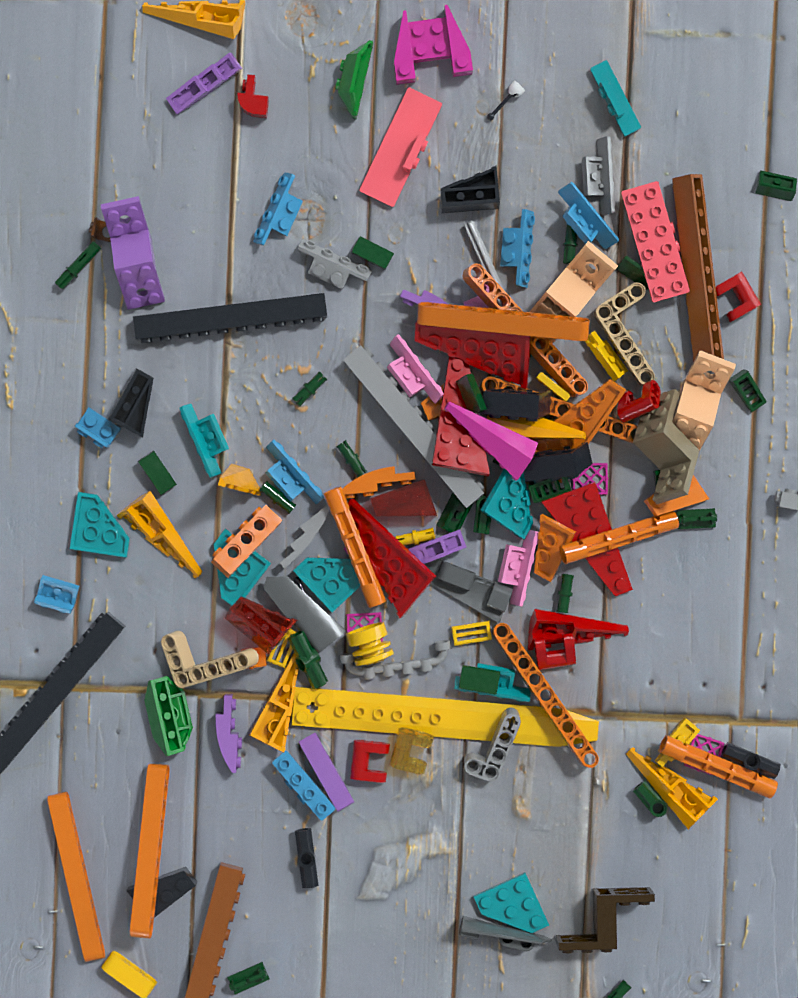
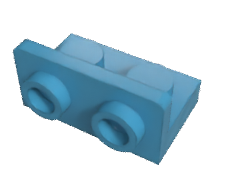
[75,407,121,449]

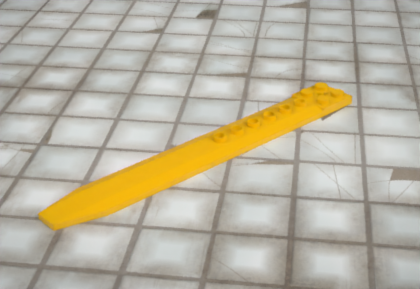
[292,687,599,747]

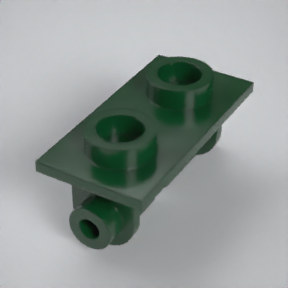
[677,508,717,529]
[227,962,270,994]

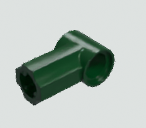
[473,496,491,534]
[632,780,667,817]

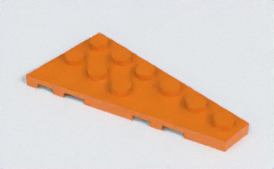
[531,379,626,483]

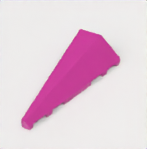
[444,402,538,481]

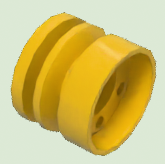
[346,622,394,666]

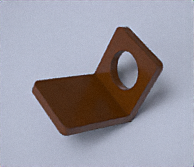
[89,217,111,242]

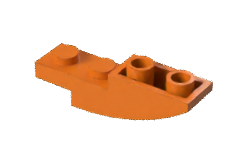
[342,466,415,498]

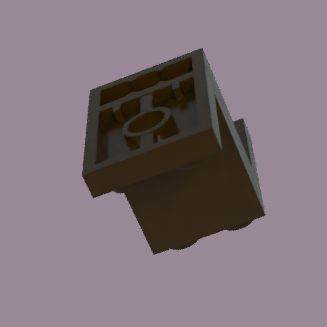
[556,887,655,954]

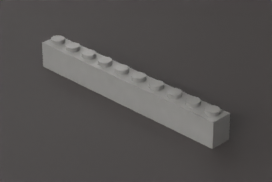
[343,345,484,508]

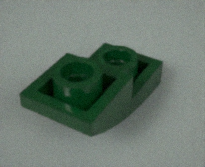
[138,450,177,495]

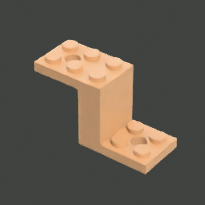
[530,241,618,344]
[672,351,736,450]

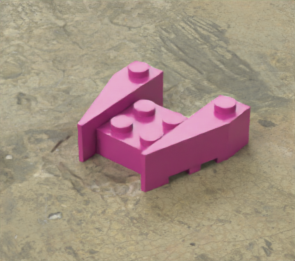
[394,5,473,85]

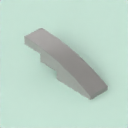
[280,505,330,569]

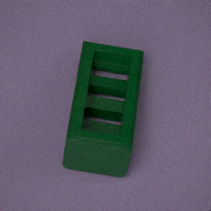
[729,369,767,413]
[529,477,572,503]

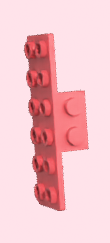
[360,88,442,207]
[621,181,690,302]

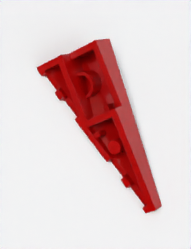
[528,609,629,651]

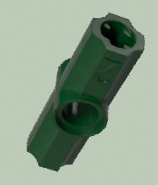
[288,631,328,689]

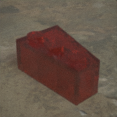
[370,479,437,516]
[225,596,297,655]

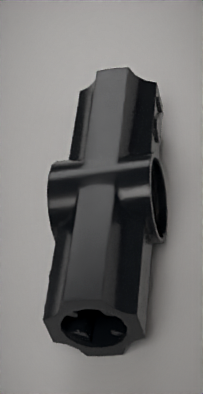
[721,742,781,779]
[295,828,319,888]

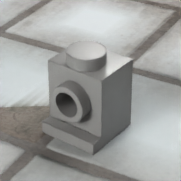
[774,489,798,511]

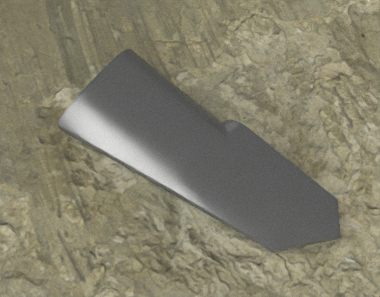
[424,559,513,623]
[264,576,346,653]
[459,916,552,951]

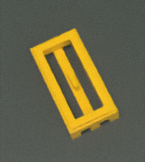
[535,372,570,401]
[451,621,492,646]
[267,625,297,668]

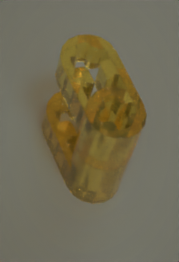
[390,727,434,774]

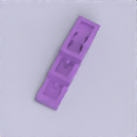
[166,53,242,114]
[299,733,354,812]

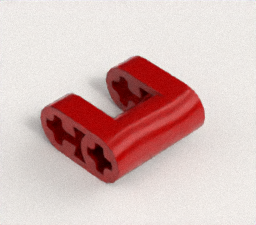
[716,272,761,322]
[617,380,661,423]
[534,633,576,670]
[350,740,390,783]

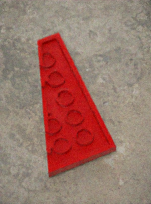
[415,321,531,389]
[432,356,490,476]
[541,482,633,596]
[348,498,436,618]

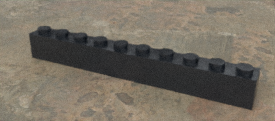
[133,293,328,344]
[0,612,126,774]

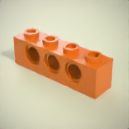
[211,505,282,578]

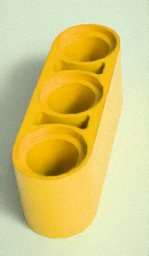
[101,950,157,998]

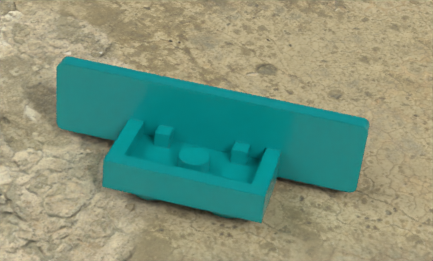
[590,60,641,136]
[179,403,229,478]
[454,663,531,702]

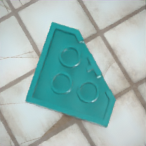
[481,468,533,540]
[70,492,130,558]
[214,529,271,609]
[293,557,361,612]
[473,872,549,933]

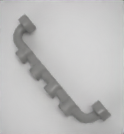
[340,640,451,679]

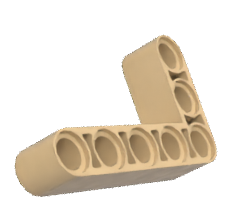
[594,283,655,386]
[161,631,259,688]

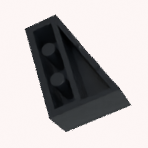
[440,165,500,213]
[108,368,154,438]
[483,388,551,421]
[524,442,593,483]
[126,867,197,918]

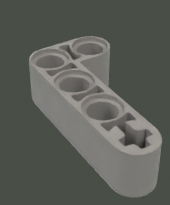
[464,708,521,782]

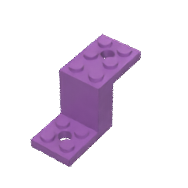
[101,196,165,310]

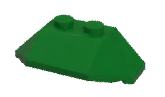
[335,40,373,120]
[144,676,193,756]

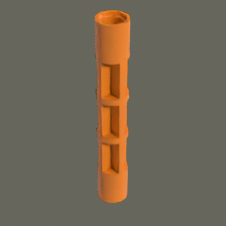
[323,486,386,608]
[559,511,679,564]
[659,735,778,799]

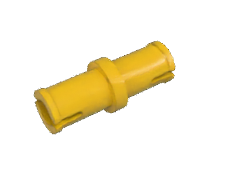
[396,527,435,546]

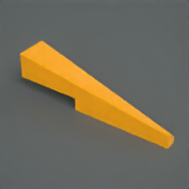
[142,0,245,39]
[487,415,586,439]
[218,463,262,496]
[117,491,202,578]
[248,652,299,752]
[626,747,718,830]

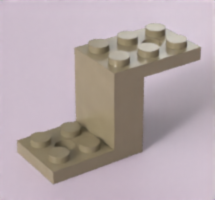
[633,389,700,504]

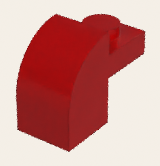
[237,74,269,119]

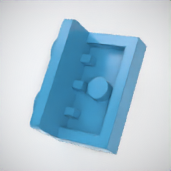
[34,575,80,614]

